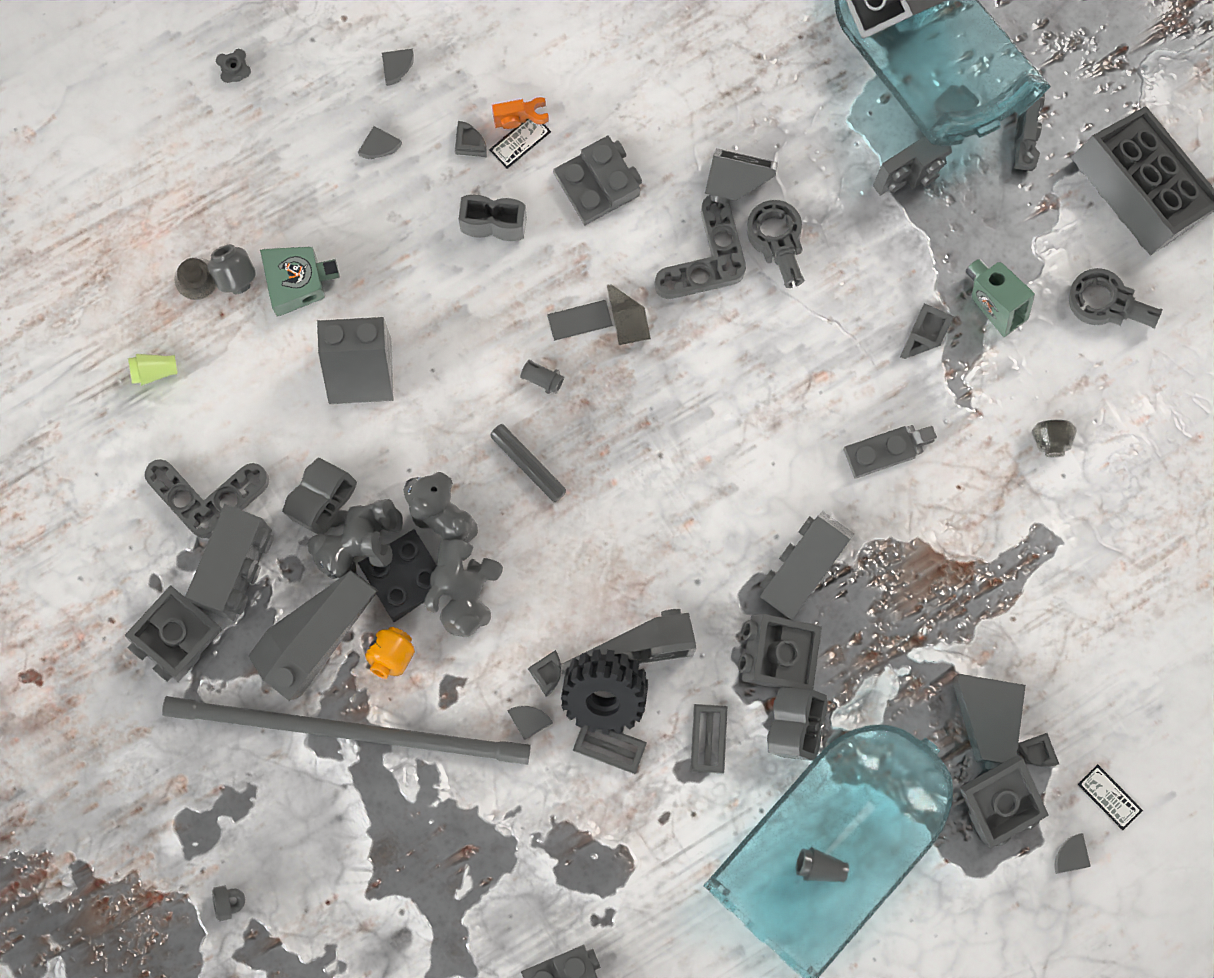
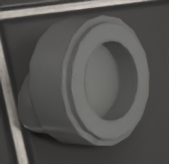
[212,885,245,922]

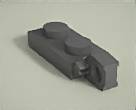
[1014,79,1045,171]
[843,425,937,479]

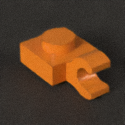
[492,97,549,129]

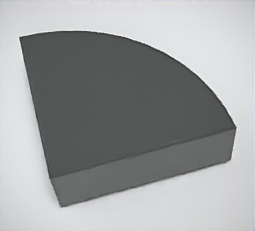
[382,48,414,86]
[455,121,487,157]
[358,126,402,159]
[528,650,561,697]
[507,706,553,740]
[1017,733,1059,767]
[1055,833,1091,874]

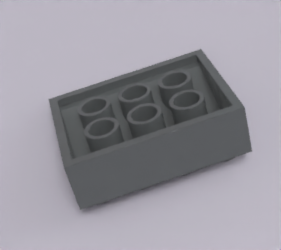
[1070,106,1214,256]

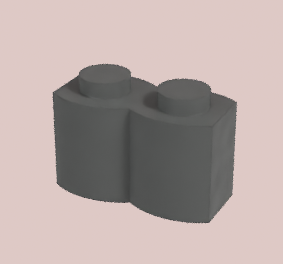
[458,195,527,241]
[282,457,357,534]
[767,687,827,761]

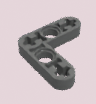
[655,195,746,299]
[145,459,269,538]

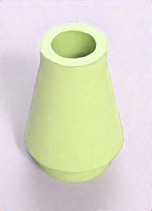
[128,354,178,386]

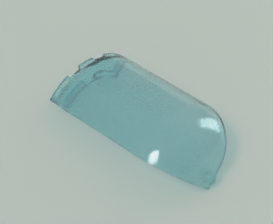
[834,0,1051,146]
[703,725,953,978]

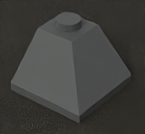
[705,148,778,204]

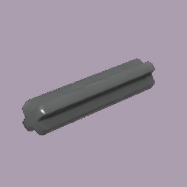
[490,424,566,502]

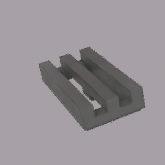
[690,704,728,774]
[573,725,647,774]

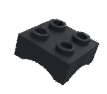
[358,529,437,622]

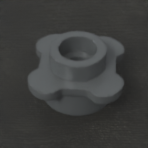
[216,49,251,83]

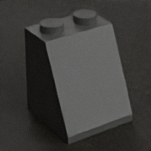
[846,0,947,39]
[317,317,394,404]

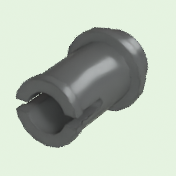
[520,359,564,394]

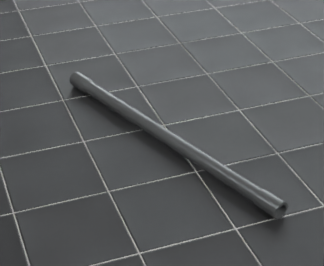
[162,696,531,765]

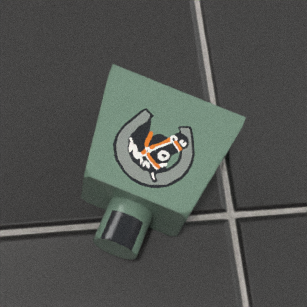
[260,247,340,316]
[965,259,1035,337]

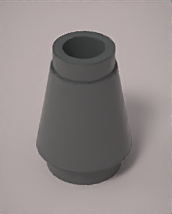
[796,847,849,883]

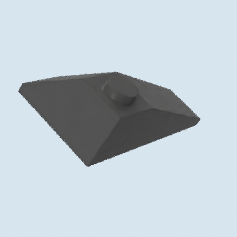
[249,570,378,701]
[561,609,696,674]

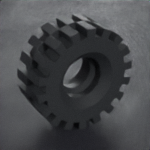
[561,649,648,735]

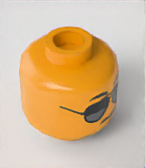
[365,627,415,679]

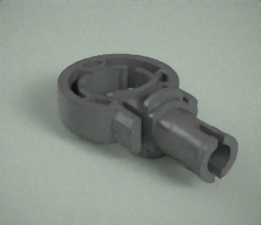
[747,200,805,288]
[1069,268,1163,329]

